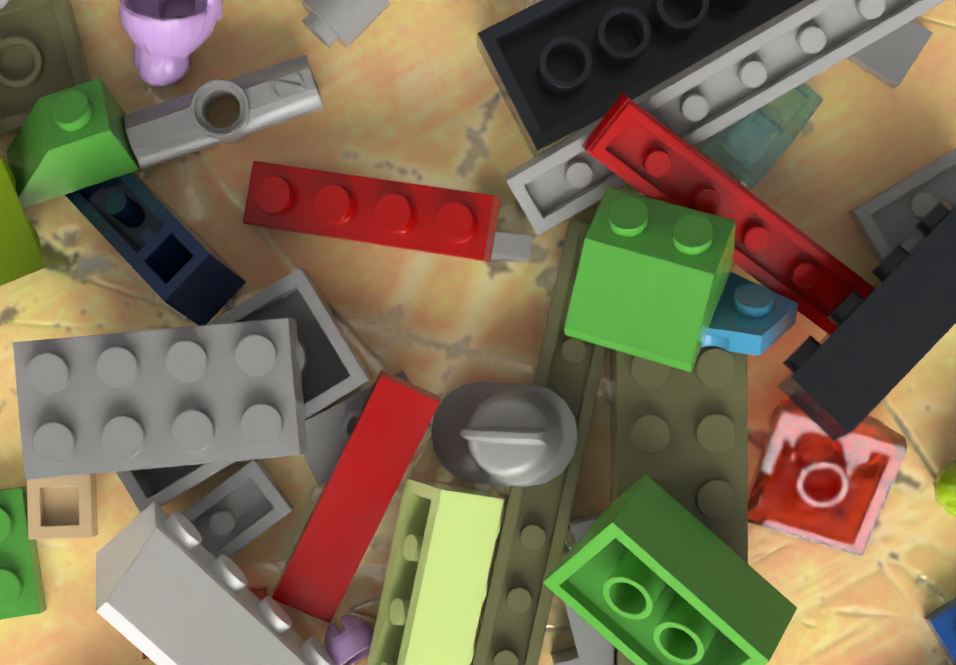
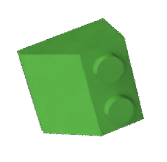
[564,186,736,372]

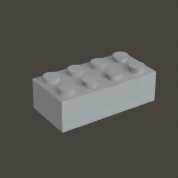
[116,267,373,513]
[13,318,308,480]

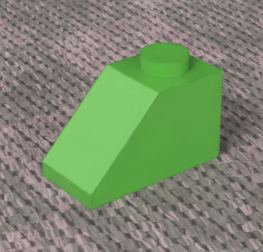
[6,78,139,209]

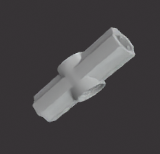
[123,54,325,170]

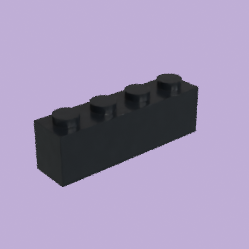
[777,199,956,441]

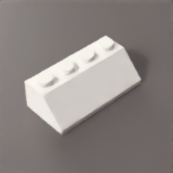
[96,501,335,665]

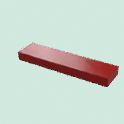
[272,370,440,624]

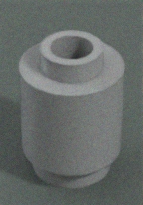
[302,0,390,48]

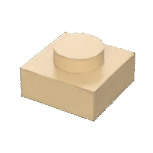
[27,474,98,540]

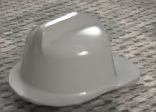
[431,382,579,486]

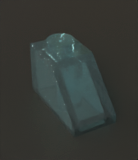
[698,83,824,191]

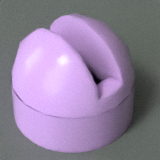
[324,615,374,665]

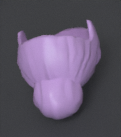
[119,0,223,87]

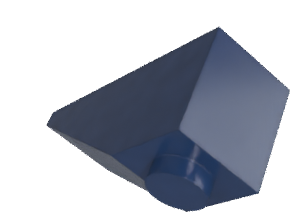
[65,172,246,326]

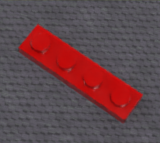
[243,161,501,263]

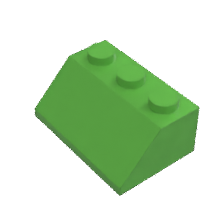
[543,474,797,665]

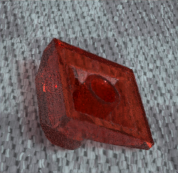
[748,399,908,557]

